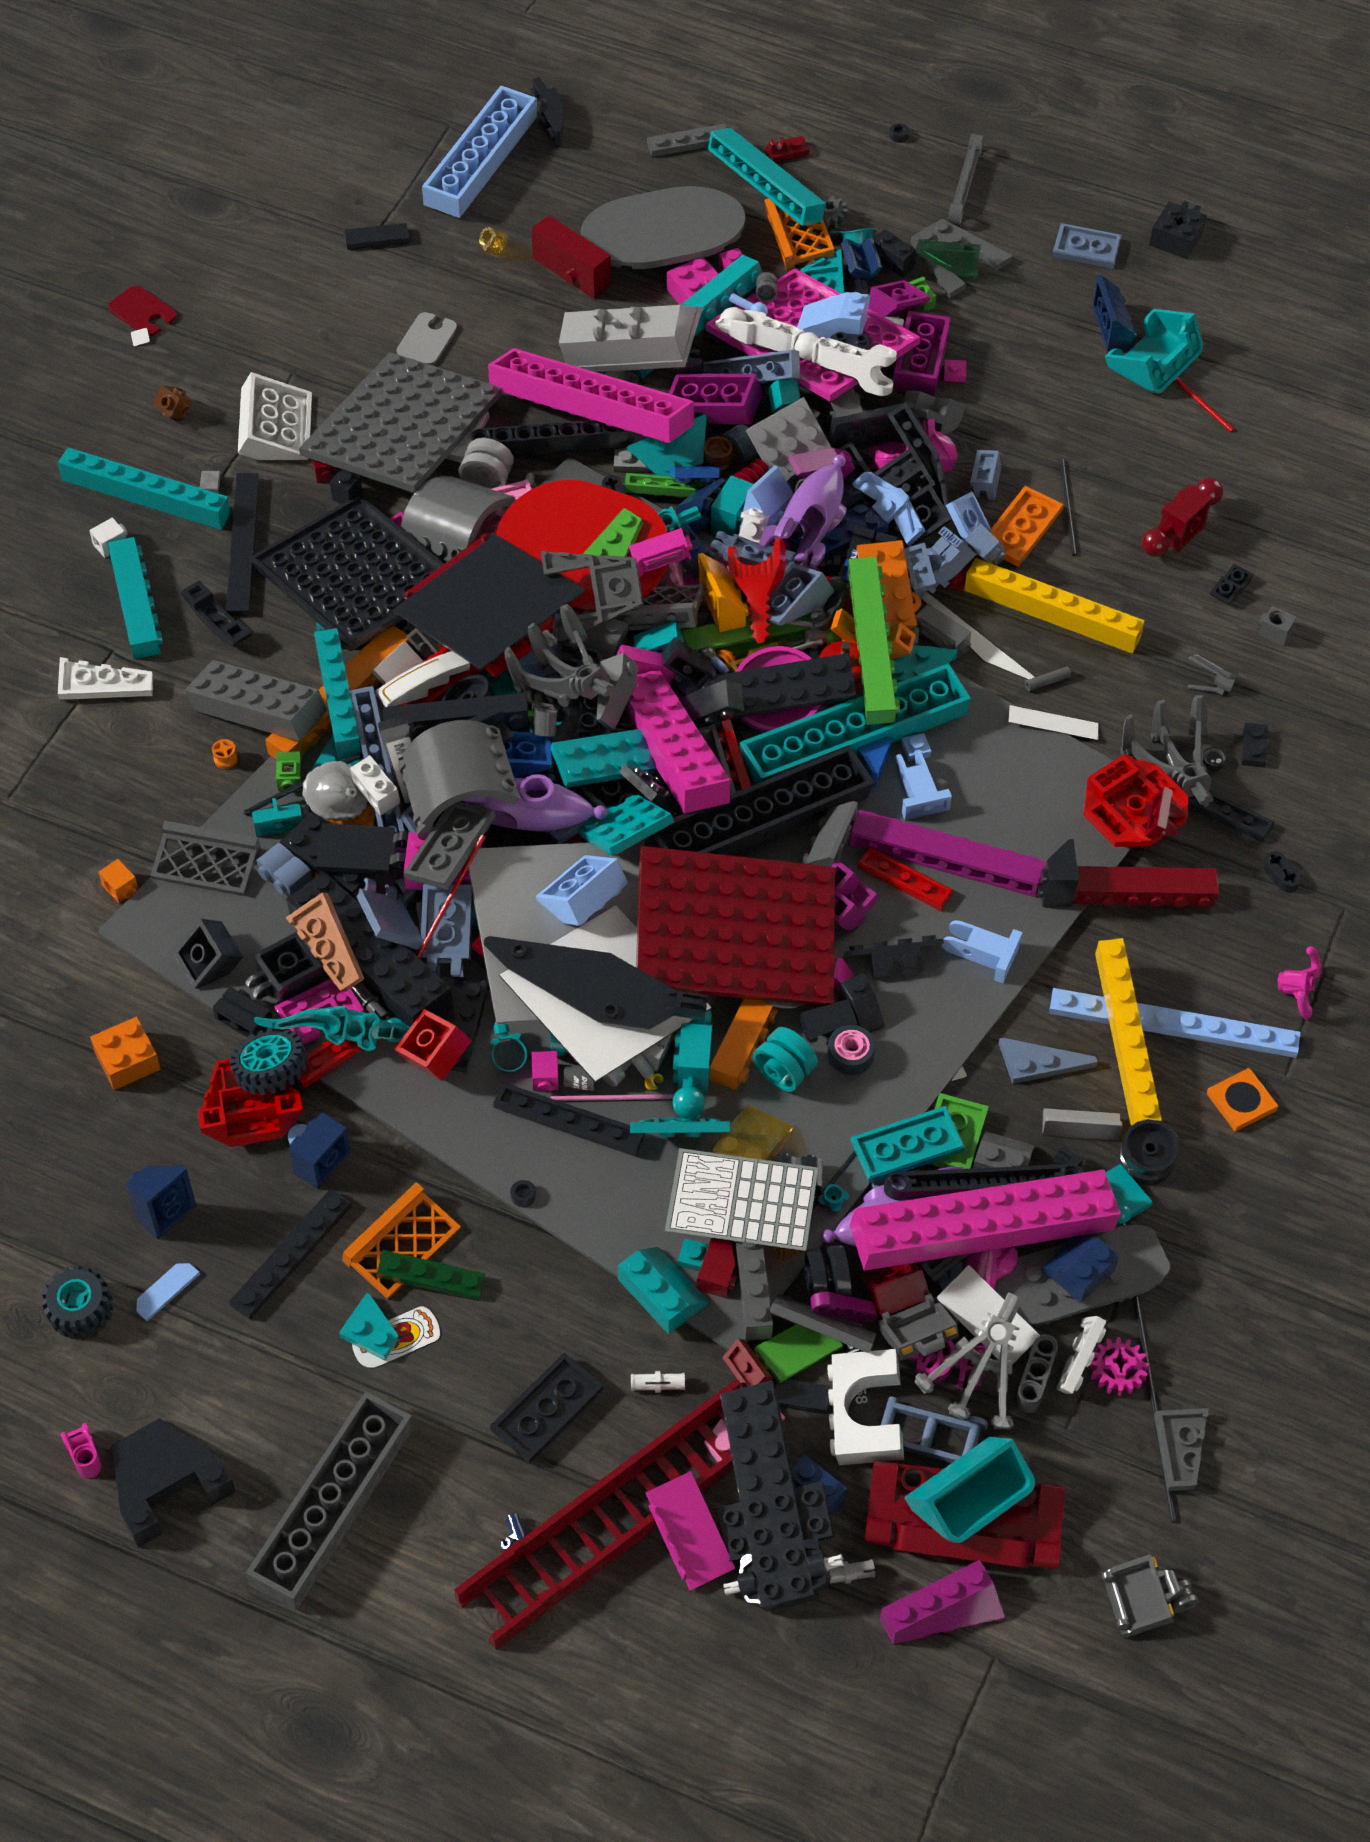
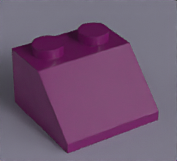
[868,280,930,317]

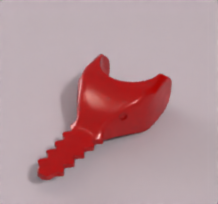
[728,538,786,644]

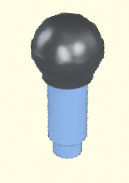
[700,646,730,674]

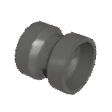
[756,272,778,302]

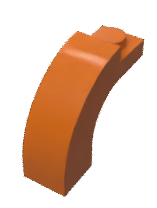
[831,609,916,659]

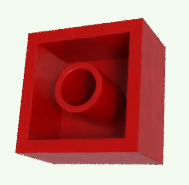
[394,1009,471,1081]

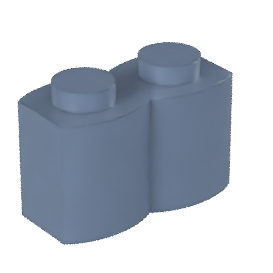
[256,843,313,896]

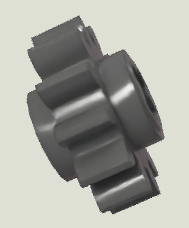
[818,196,848,229]

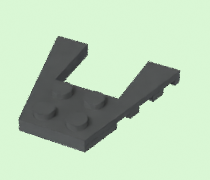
[910,219,1013,299]
[541,551,644,644]

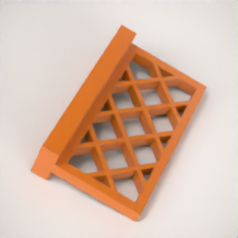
[765,192,835,272]
[342,1182,461,1299]

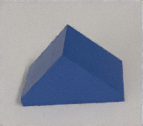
[857,737,892,787]

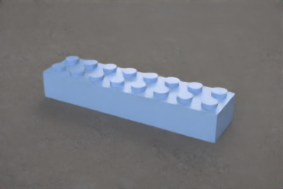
[422,86,537,218]

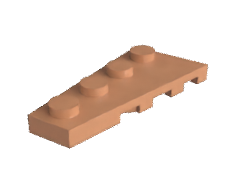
[286,892,364,992]

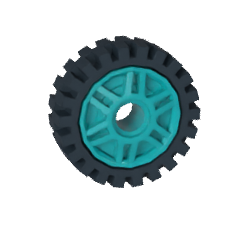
[230,1028,308,1095]

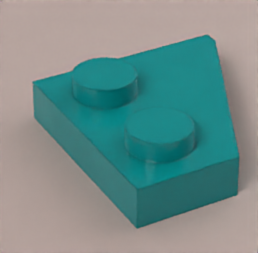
[339,1293,399,1361]

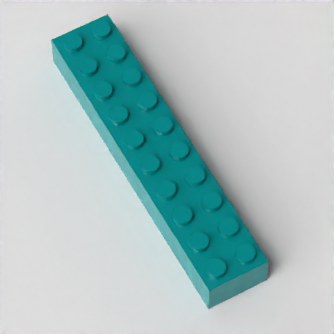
[739,663,971,785]

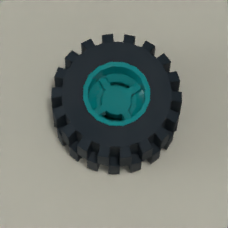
[41,1265,114,1339]

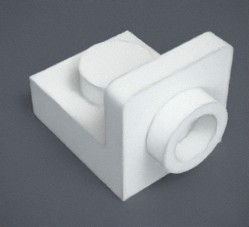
[739,508,769,543]

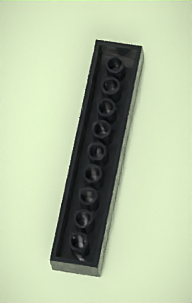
[644,746,875,856]

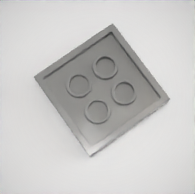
[746,397,832,475]

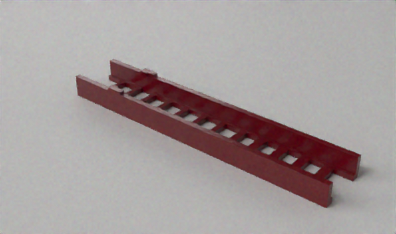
[454,1379,741,1650]

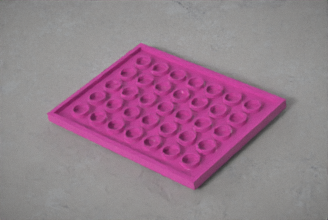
[706,269,920,402]

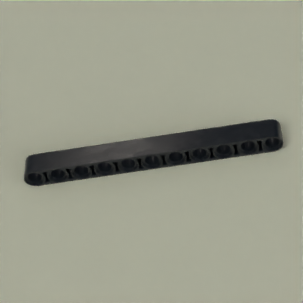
[471,412,709,456]

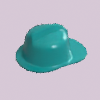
[829,228,877,245]

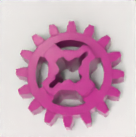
[1089,1337,1149,1396]

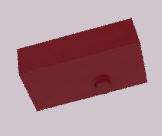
[531,215,611,299]

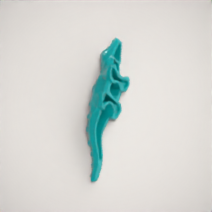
[254,1006,410,1051]

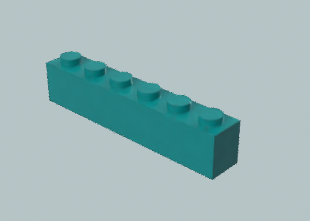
[107,537,163,659]
[314,628,361,759]

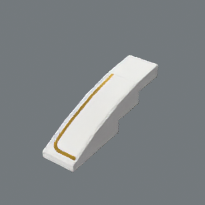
[375,651,470,707]

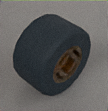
[722,424,760,468]

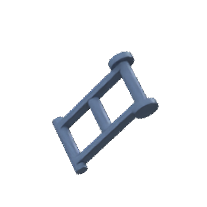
[881,1397,988,1463]

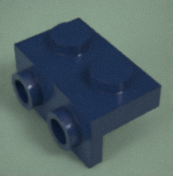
[841,238,882,282]

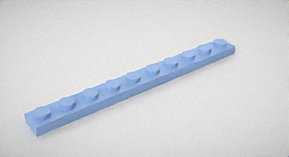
[1049,988,1300,1058]

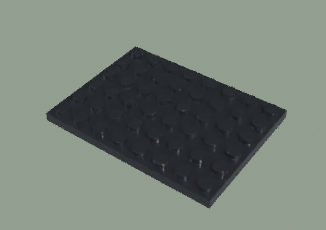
[249,494,444,652]

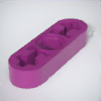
[810,1292,877,1324]

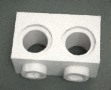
[350,755,400,816]

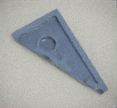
[999,1038,1097,1084]

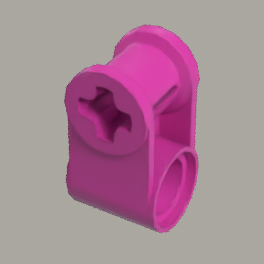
[60,1422,102,1479]

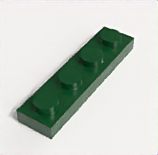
[376,1250,485,1301]

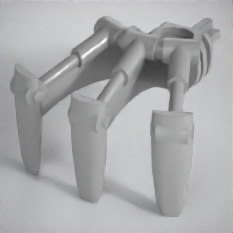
[914,1292,1023,1430]

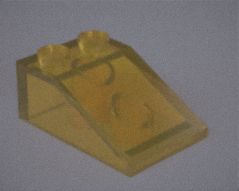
[712,1105,793,1161]

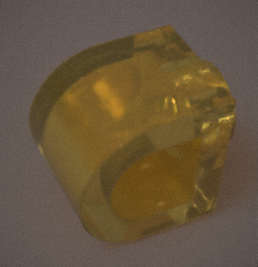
[479,227,509,256]

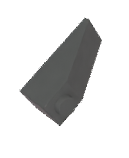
[597,653,638,731]

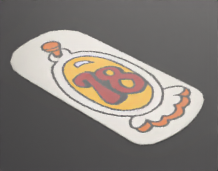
[352,1306,440,1368]

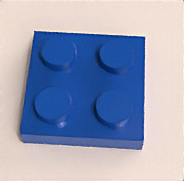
[669,466,719,482]

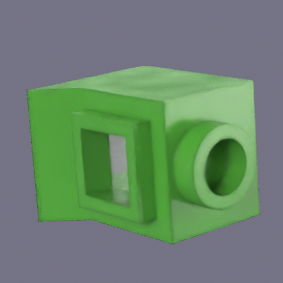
[276,752,302,791]

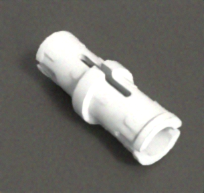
[631,1371,685,1393]

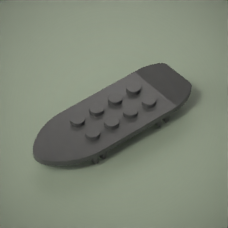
[994,1225,1170,1328]

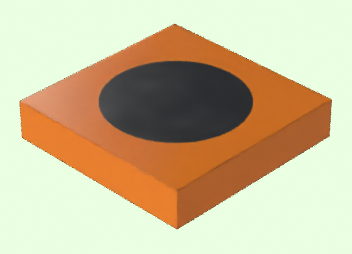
[1206,1068,1278,1132]

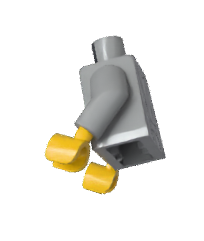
[631,1028,681,1090]

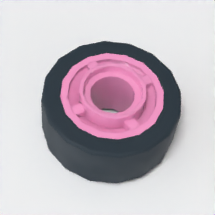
[827,1025,876,1075]

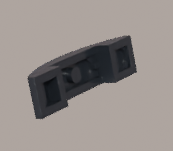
[181,580,252,647]

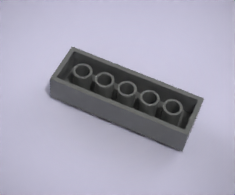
[185,660,327,741]

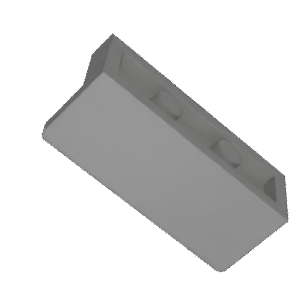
[1043,1108,1123,1141]

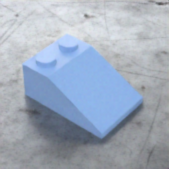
[797,292,868,338]

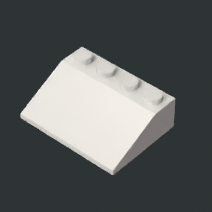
[238,372,312,460]

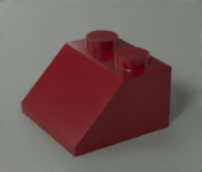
[857,1263,929,1316]

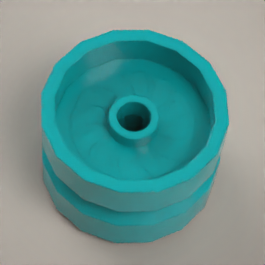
[752,1027,818,1092]

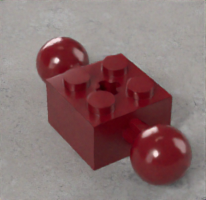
[1141,478,1223,557]

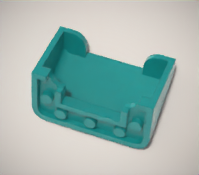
[1105,309,1203,394]

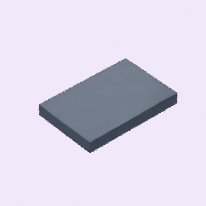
[1052,223,1122,269]

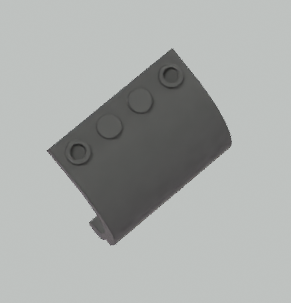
[401,476,517,562]
[399,720,520,840]

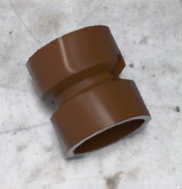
[704,436,732,478]

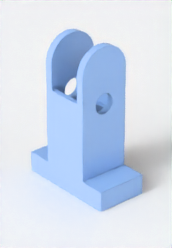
[895,750,952,820]
[942,921,1023,983]

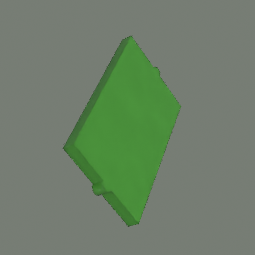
[754,1324,843,1383]

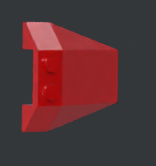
[198,1058,303,1147]

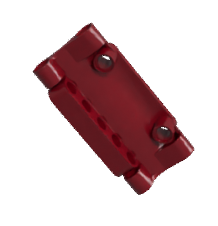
[864,1460,1065,1570]

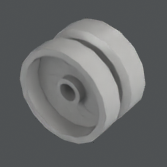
[459,438,514,489]

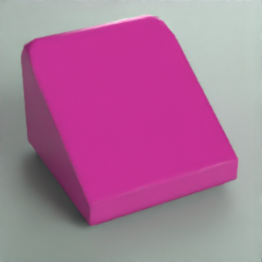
[834,957,854,992]

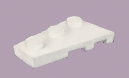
[1056,1316,1106,1394]

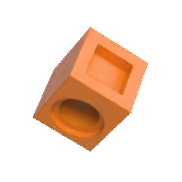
[98,859,138,903]

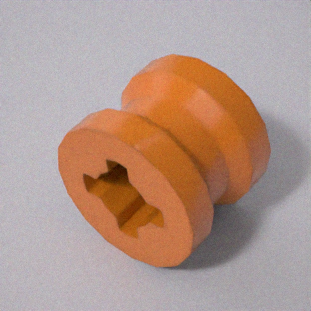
[212,739,238,769]

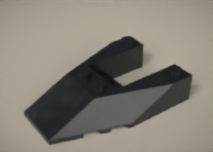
[839,402,953,545]

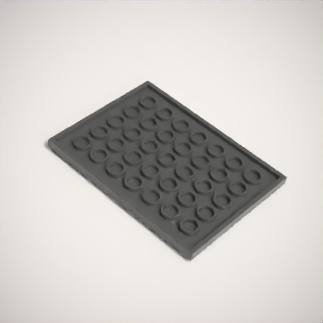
[299,352,502,493]

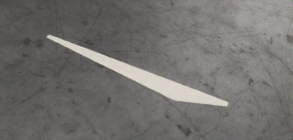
[909,578,1034,679]

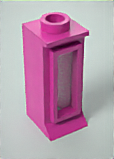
[629,528,693,578]

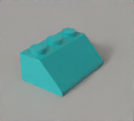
[618,1247,709,1335]

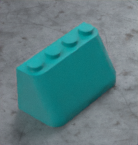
[904,1437,1035,1543]

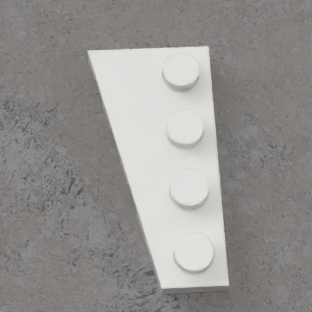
[58,657,153,700]

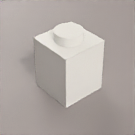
[89,518,128,558]

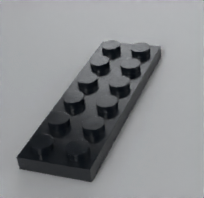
[710,653,857,722]

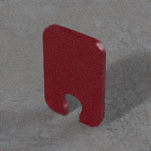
[108,286,177,337]

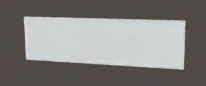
[1009,705,1098,740]

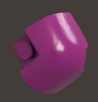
[831,860,880,930]

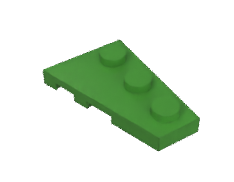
[583,508,643,557]

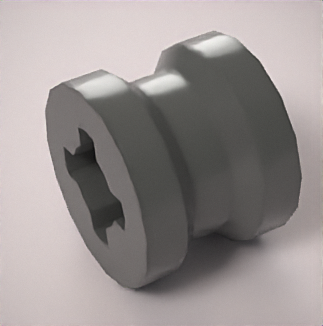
[1165,1579,1199,1613]

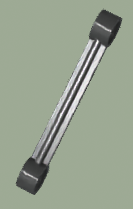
[948,133,984,226]

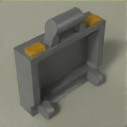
[878,1294,959,1361]
[1101,1554,1181,1638]

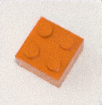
[90,1016,161,1090]

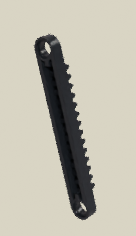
[884,1164,1085,1201]

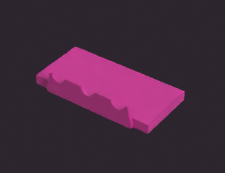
[646,1471,735,1590]

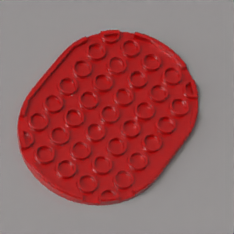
[496,480,668,613]

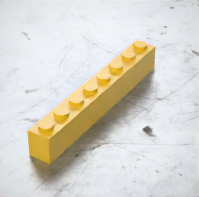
[964,558,1145,654]
[1095,938,1162,1126]

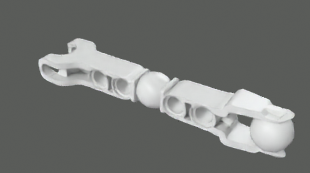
[715,307,897,396]

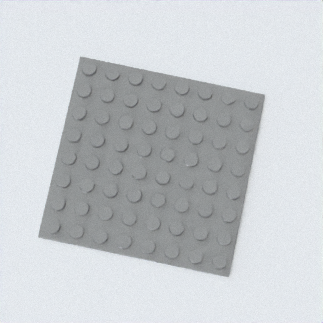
[467,840,645,1025]

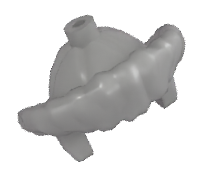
[302,761,369,821]

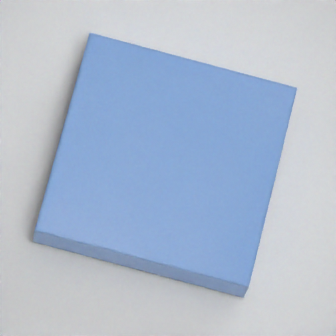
[946,492,991,545]

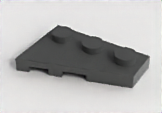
[1154,1408,1209,1491]

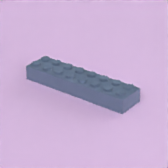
[703,350,800,384]

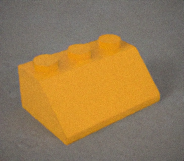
[698,553,749,632]

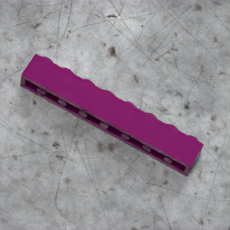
[850,810,1045,897]

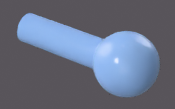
[729,293,768,315]

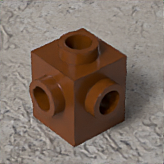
[153,385,193,420]

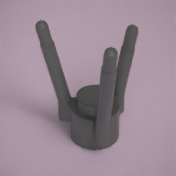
[1188,654,1237,695]

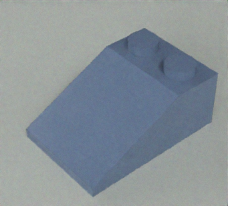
[751,563,834,625]

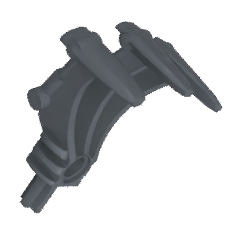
[505,604,615,707]
[1120,695,1214,807]

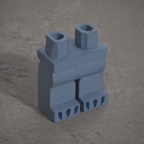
[927,526,976,591]

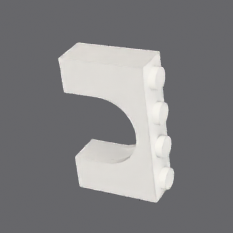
[828,1349,904,1465]

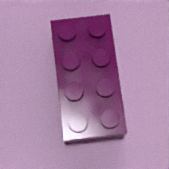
[893,311,950,397]
[669,374,763,424]

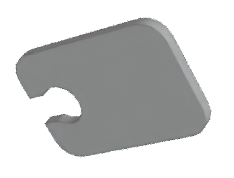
[397,312,457,365]

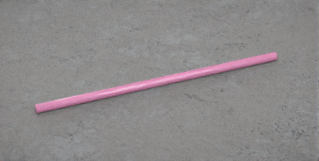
[551,1094,675,1101]

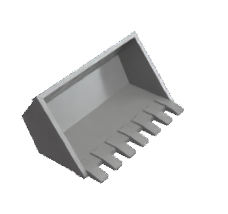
[559,305,703,372]

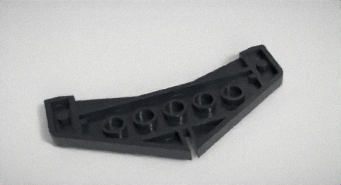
[526,641,634,791]

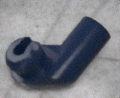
[500,1513,526,1551]

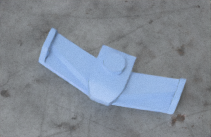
[852,472,925,547]

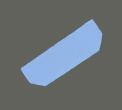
[136,1263,200,1321]

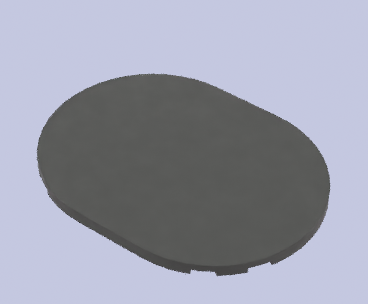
[581,186,746,269]

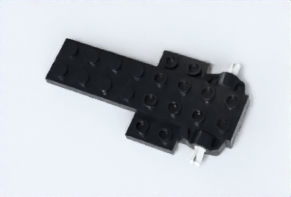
[717,1380,844,1612]

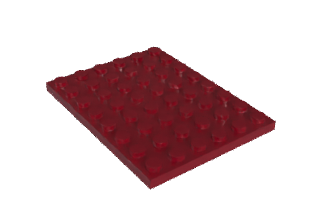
[636,846,835,1006]

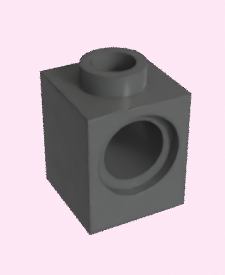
[1258,606,1297,646]

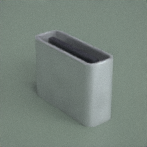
[200,471,220,493]

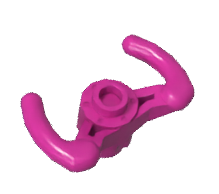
[1278,946,1321,1020]

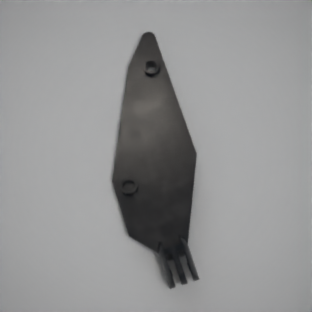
[484,936,709,1030]

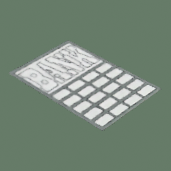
[665,1148,818,1251]

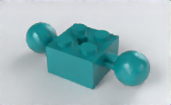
[673,1010,712,1119]

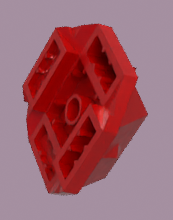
[1083,754,1188,849]

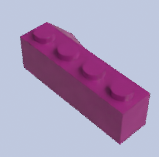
[880,1560,1005,1644]

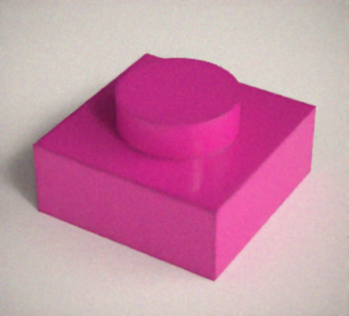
[944,360,966,382]

